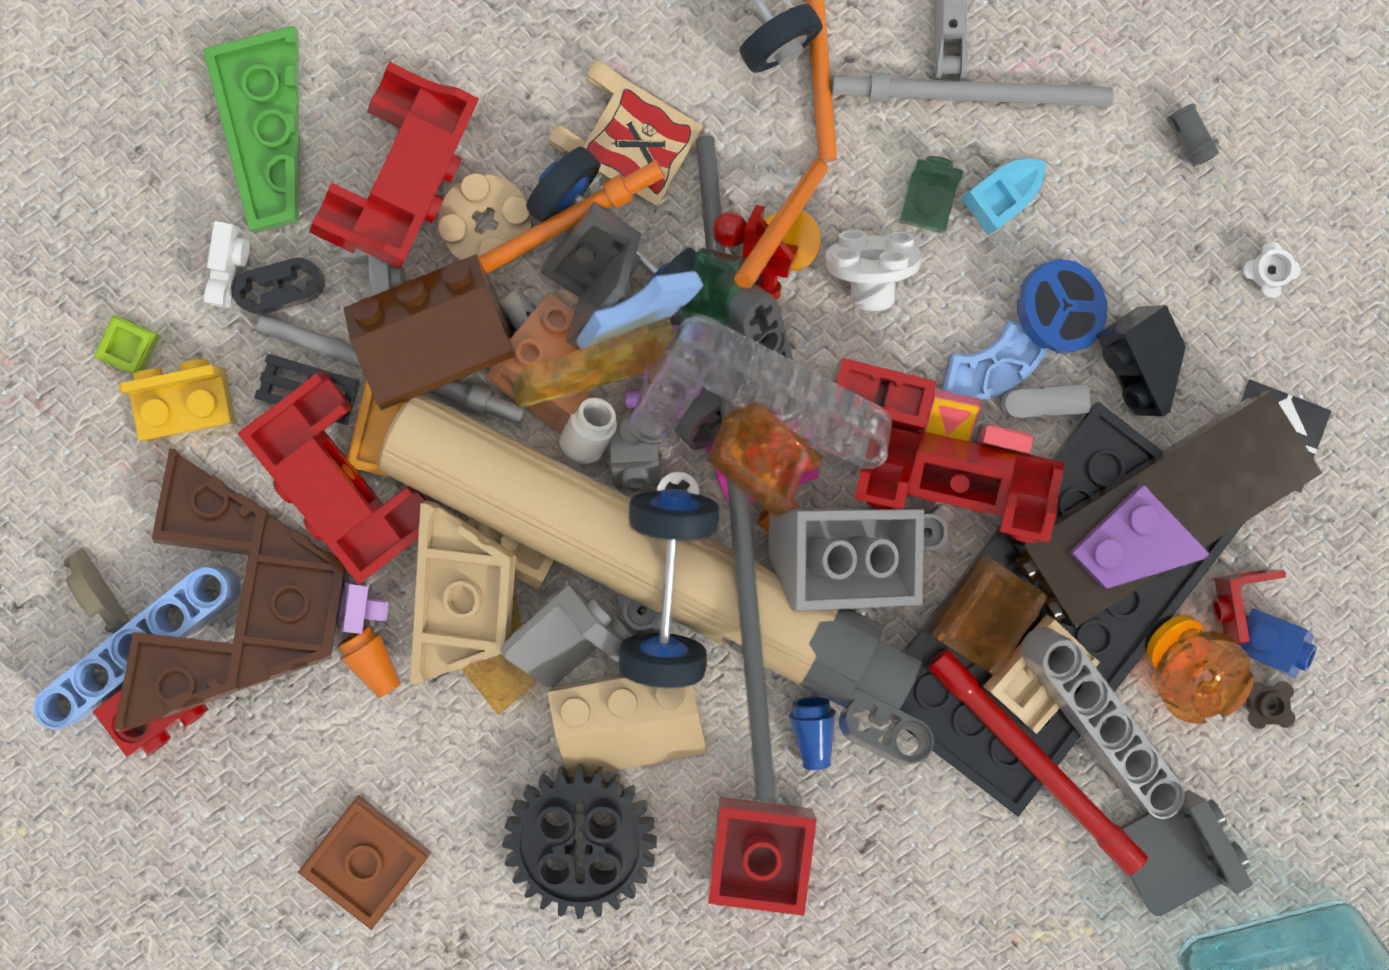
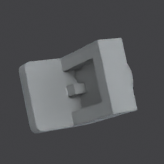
[340,248,406,296]
[610,413,661,490]

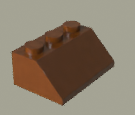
[343,254,515,410]

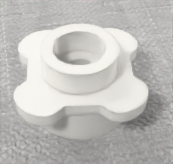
[1243,242,1300,298]

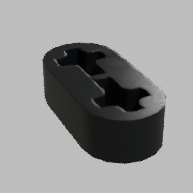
[232,258,325,315]

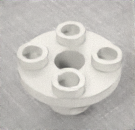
[825,230,921,312]

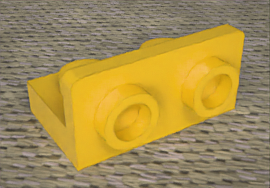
[119,359,236,442]

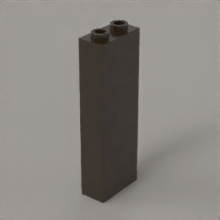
[1014,391,1322,628]

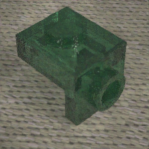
[680,248,746,330]

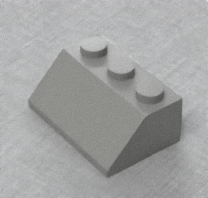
[769,507,924,611]

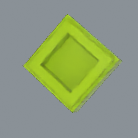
[93,314,161,375]

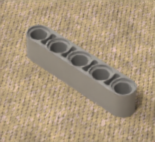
[1021,627,1185,819]

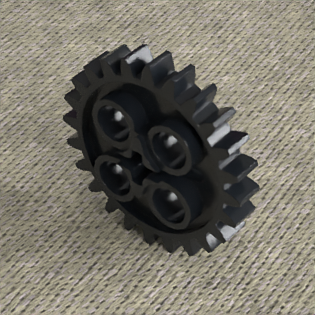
[502,764,657,919]

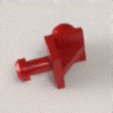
[712,205,799,300]

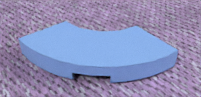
[576,271,703,354]
[941,320,1048,401]

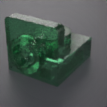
[898,156,963,234]

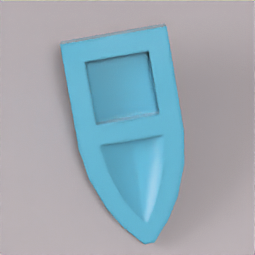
[960,158,1046,235]

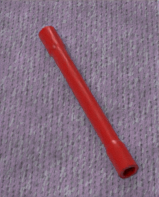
[927,648,1148,876]

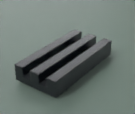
[254,353,360,425]

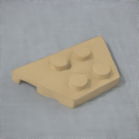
[410,501,516,685]

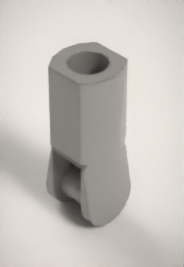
[934,0,968,79]
[999,384,1090,418]

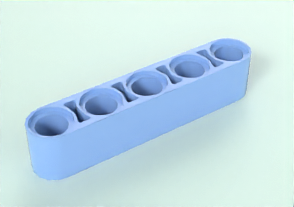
[33,566,240,729]

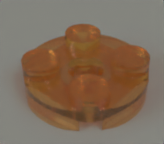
[1152,628,1254,724]

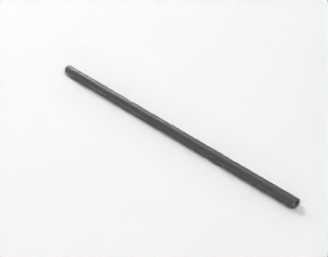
[696,135,777,801]

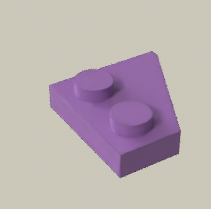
[1068,485,1209,589]

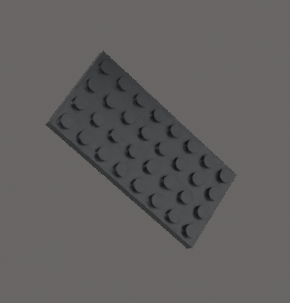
[899,402,1245,817]

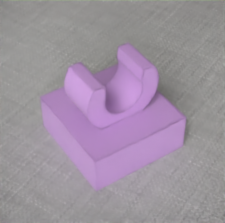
[336,580,389,634]

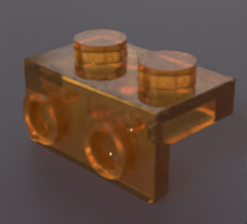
[707,402,823,517]
[932,555,1047,676]

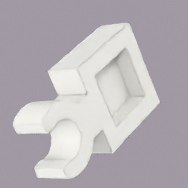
[204,221,250,309]

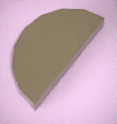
[63,547,130,633]

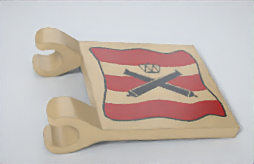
[550,61,704,208]

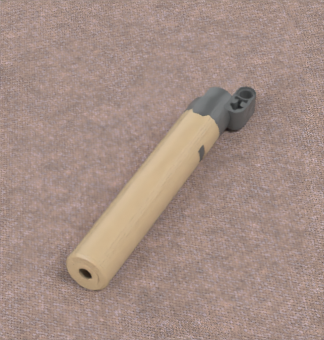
[378,393,934,766]

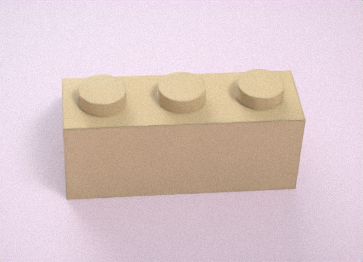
[547,673,707,777]

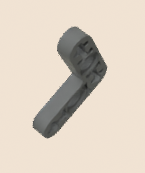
[674,284,795,450]

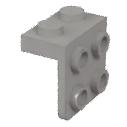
[501,585,635,687]

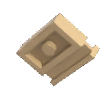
[983,615,1100,734]

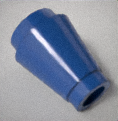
[789,697,836,770]

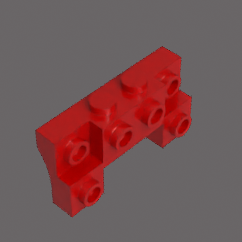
[309,61,479,269]
[237,370,427,584]
[855,422,1065,543]

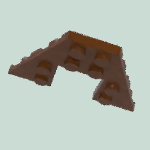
[114,448,346,732]

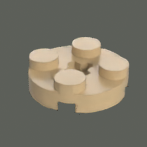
[438,173,533,265]

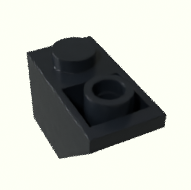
[1096,305,1186,417]

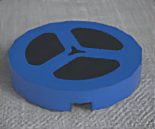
[1017,259,1107,355]

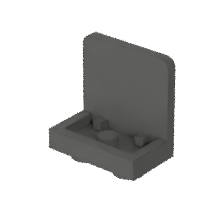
[540,202,641,347]
[1121,790,1253,916]

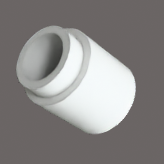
[559,398,617,464]

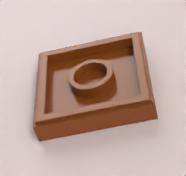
[297,795,432,930]

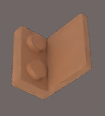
[485,293,623,435]

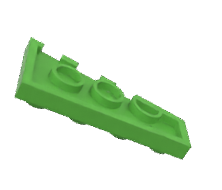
[203,26,299,234]

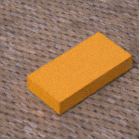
[347,379,409,477]

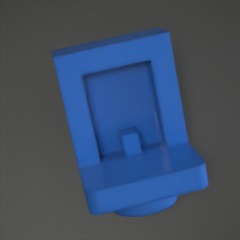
[1234,608,1317,679]

